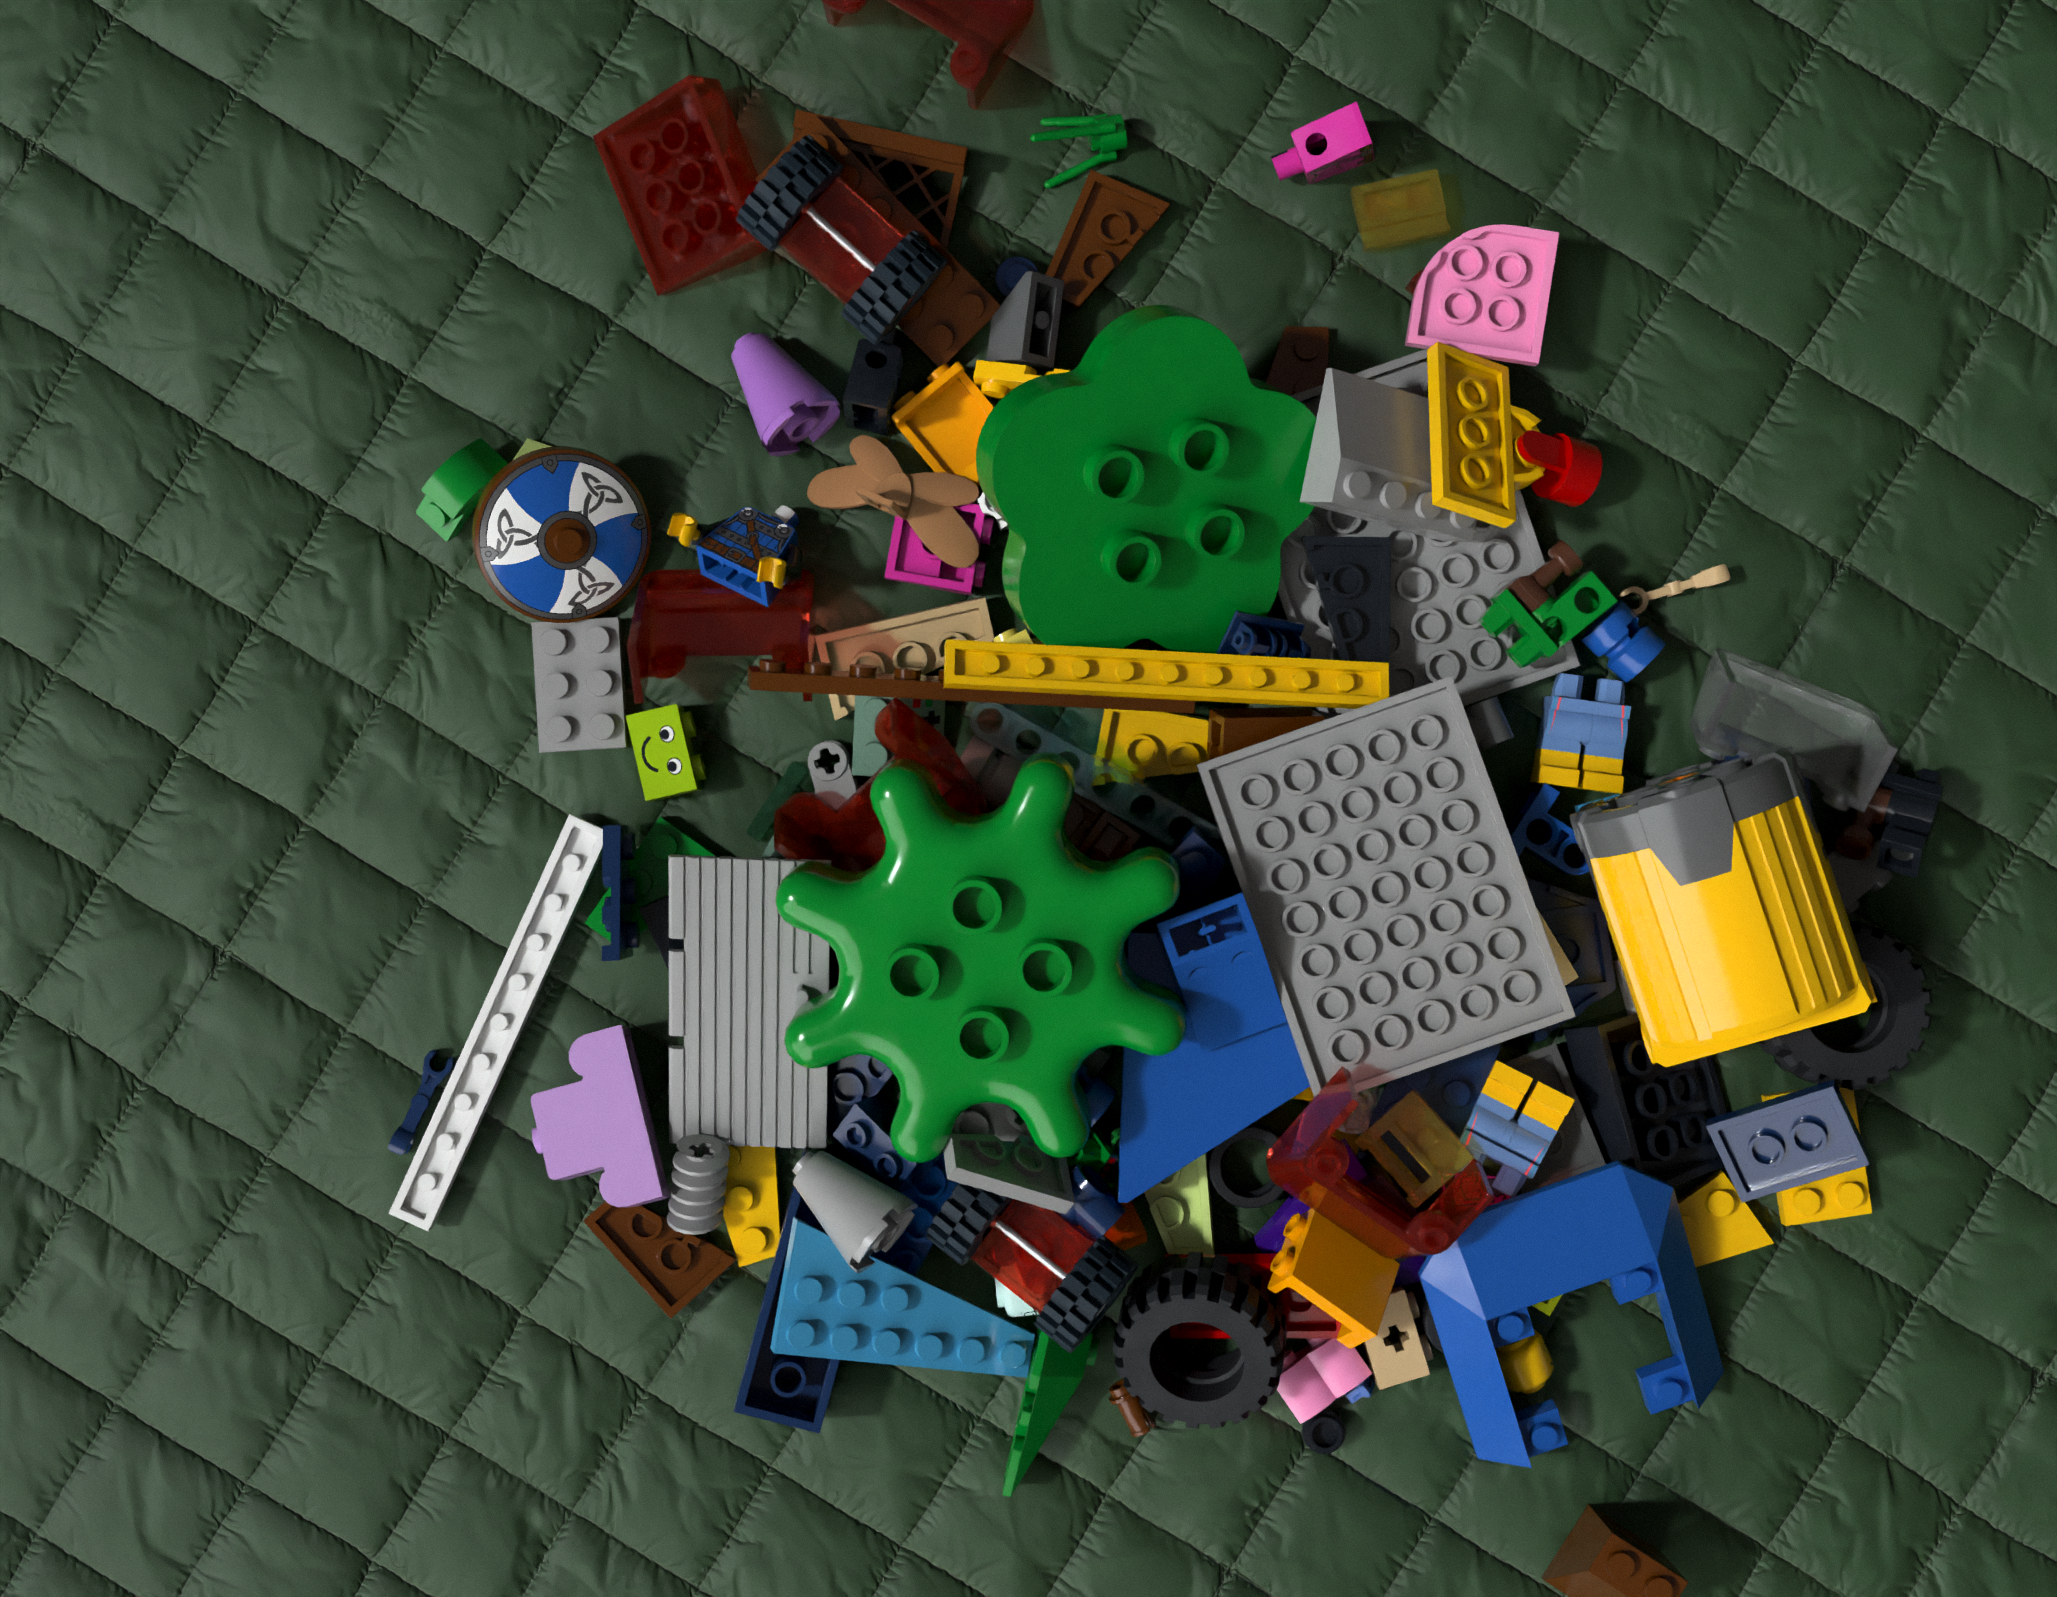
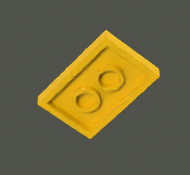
[1761,1088,1872,1226]

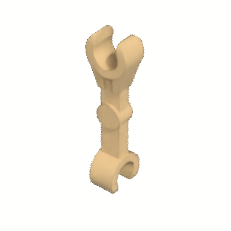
[1618,564,1730,615]

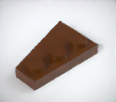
[1045,170,1171,310]

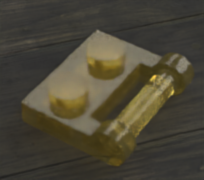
[1354,1088,1475,1208]

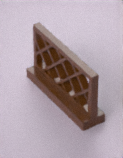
[792,109,970,249]

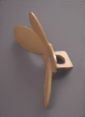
[807,435,979,568]

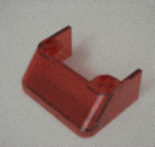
[627,569,816,703]
[1266,1066,1495,1259]

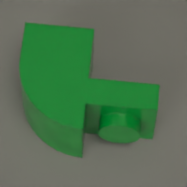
[415,438,509,542]

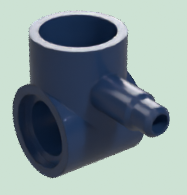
[1058,1163,1127,1242]

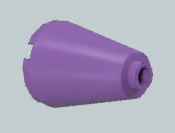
[731,332,841,457]

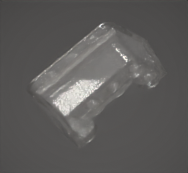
[1690,648,1898,812]

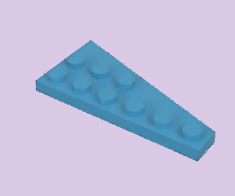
[770,1216,1035,1378]

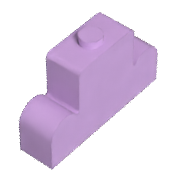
[531,1024,671,1208]

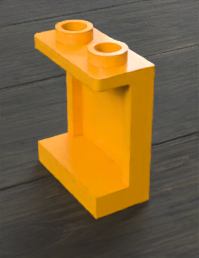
[891,361,994,487]
[1267,1205,1400,1349]

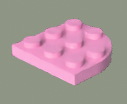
[1405,224,1559,366]

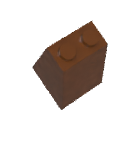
[1541,1504,1688,1597]

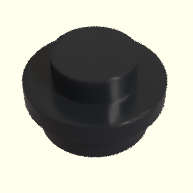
[1301,1409,1346,1454]

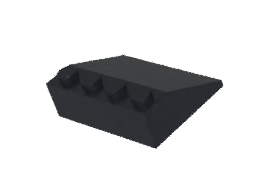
[1563,1009,1727,1187]

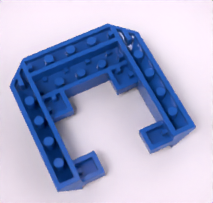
[1418,1161,1724,1468]

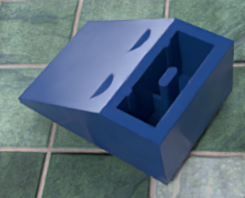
[1155,893,1287,1053]

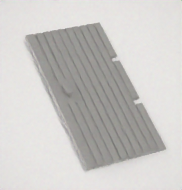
[668,854,831,1149]

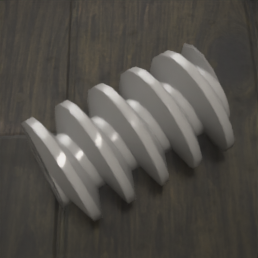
[667,1134,730,1235]

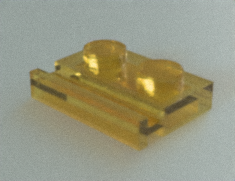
[1350,169,1451,253]

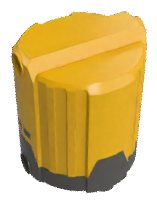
[1570,746,1877,1067]

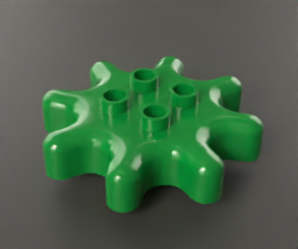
[775,752,1187,1163]

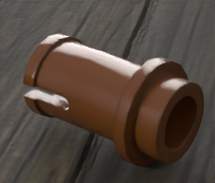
[1109,1378,1157,1437]

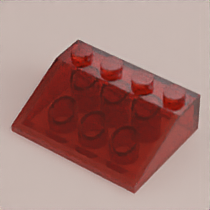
[592,75,767,296]

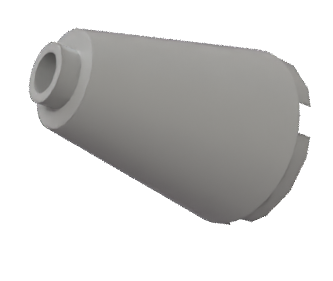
[793,1150,918,1273]

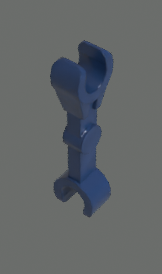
[388,1049,456,1155]

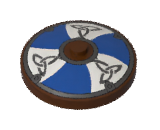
[472,446,651,623]

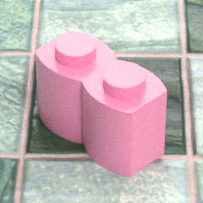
[1277,1338,1372,1424]

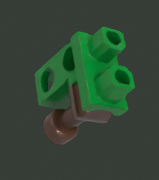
[1478,540,1617,668]

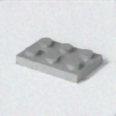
[531,617,629,753]

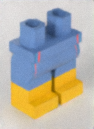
[1530,673,1631,794]
[1453,1060,1575,1198]

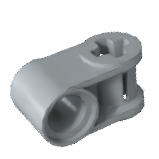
[808,740,868,827]

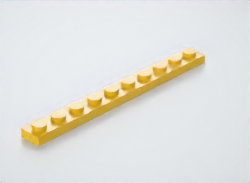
[943,639,1389,709]

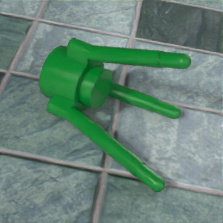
[1030,113,1127,189]

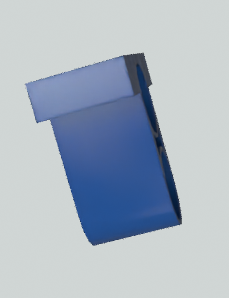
[1508,783,1589,875]

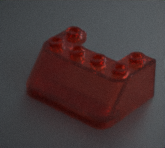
[774,698,988,872]

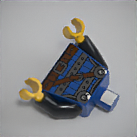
[667,505,803,607]

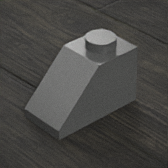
[986,271,1064,369]

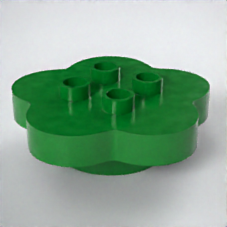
[976,305,1316,654]

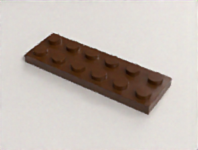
[755,115,1001,367]

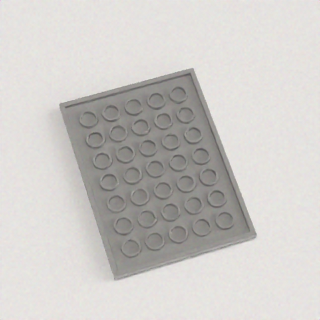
[1277,349,1580,720]
[1197,676,1576,1106]

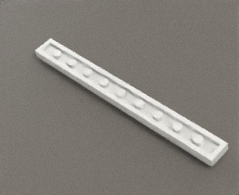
[389,814,603,1231]

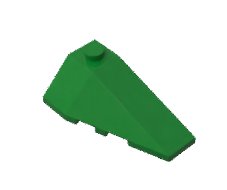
[1002,1328,1099,1497]

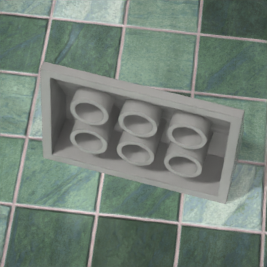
[1300,368,1477,542]

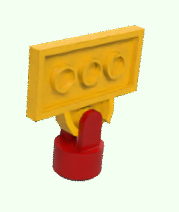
[1427,341,1603,528]

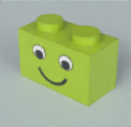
[626,704,707,802]

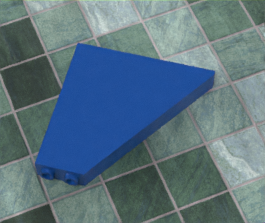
[1118,932,1310,1203]

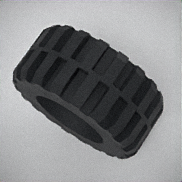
[1758,921,1933,1090]
[1113,1252,1287,1429]

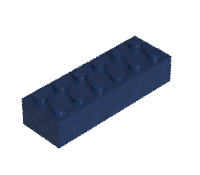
[733,1148,877,1433]

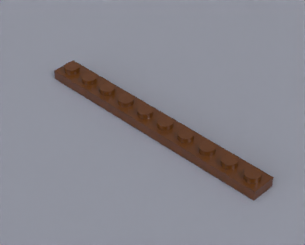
[747,659,1195,714]

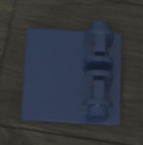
[1216,610,1311,659]

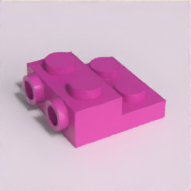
[884,503,994,596]

